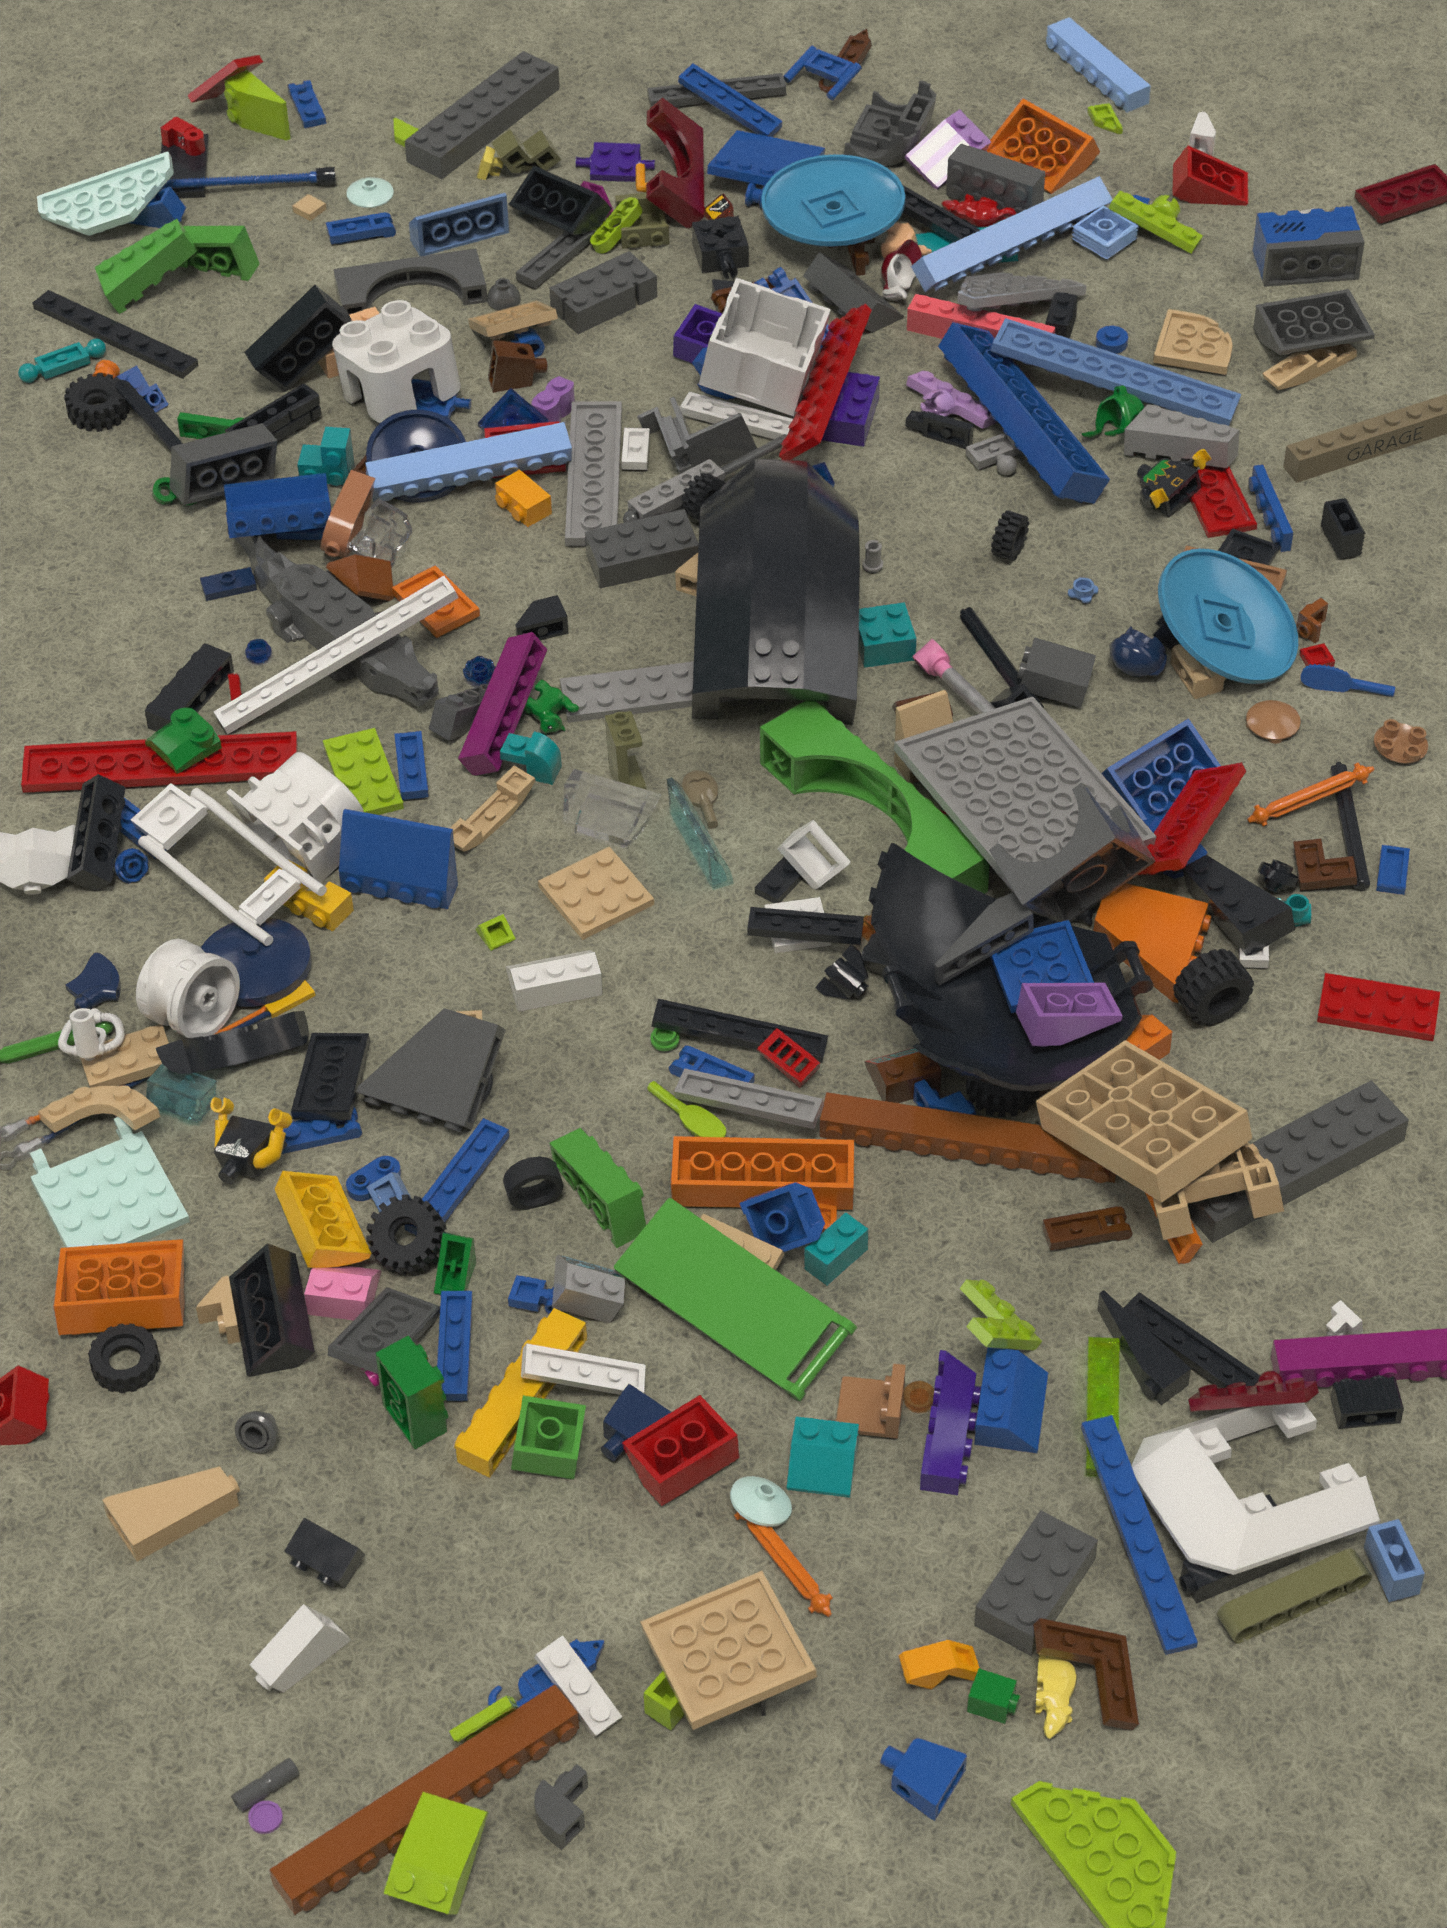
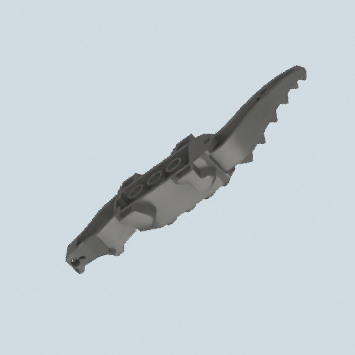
[227,528,439,707]

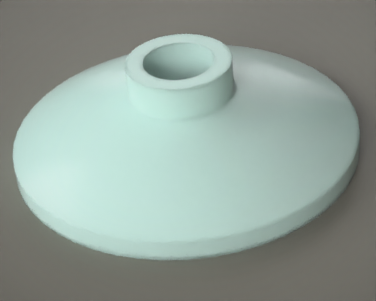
[347,177,394,208]
[730,1476,792,1527]

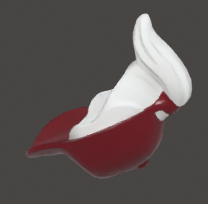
[881,239,922,301]

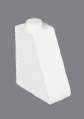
[250,1604,351,1693]

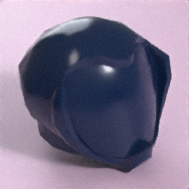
[1109,626,1167,677]

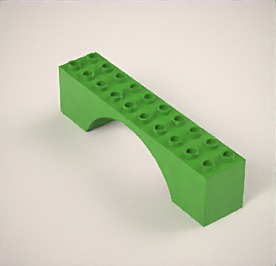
[760,700,990,894]

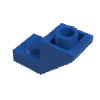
[114,365,169,412]
[913,1079,976,1115]

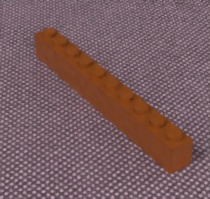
[820,1092,1116,1183]
[269,1684,579,1915]

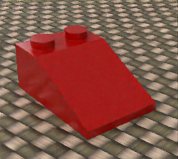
[1173,145,1248,206]

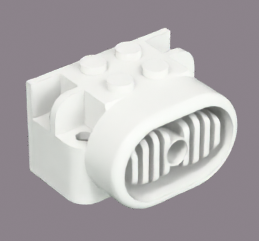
[226,752,364,883]

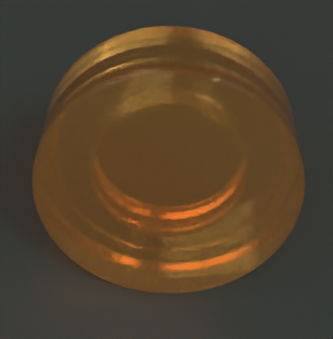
[903,1381,934,1413]

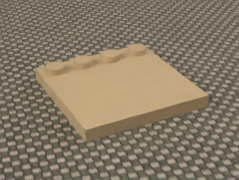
[640,1571,817,1730]

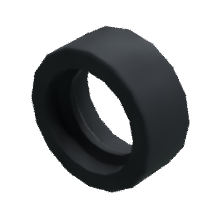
[503,1156,564,1210]

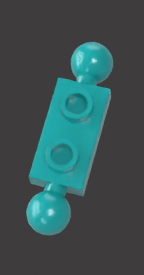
[18,338,106,383]

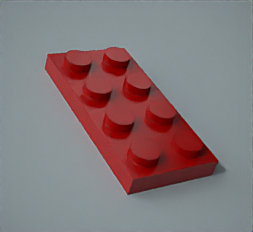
[1317,973,1440,1041]

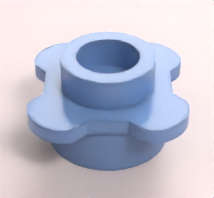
[1068,578,1098,603]

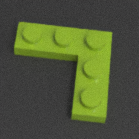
[960,1279,1042,1351]

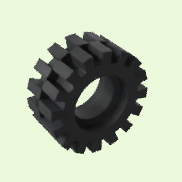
[681,473,725,521]
[991,510,1029,561]

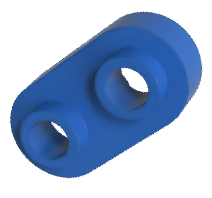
[346,1156,401,1201]

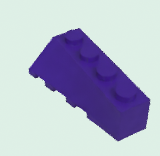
[920,1350,981,1495]

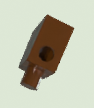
[488,340,547,393]

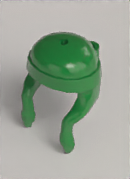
[1081,385,1144,438]

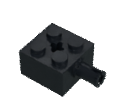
[692,216,749,279]

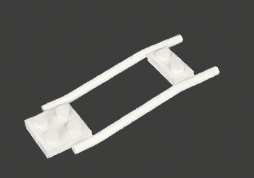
[131,783,327,946]

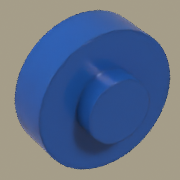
[1096,326,1128,354]

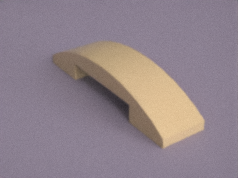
[450,766,535,852]

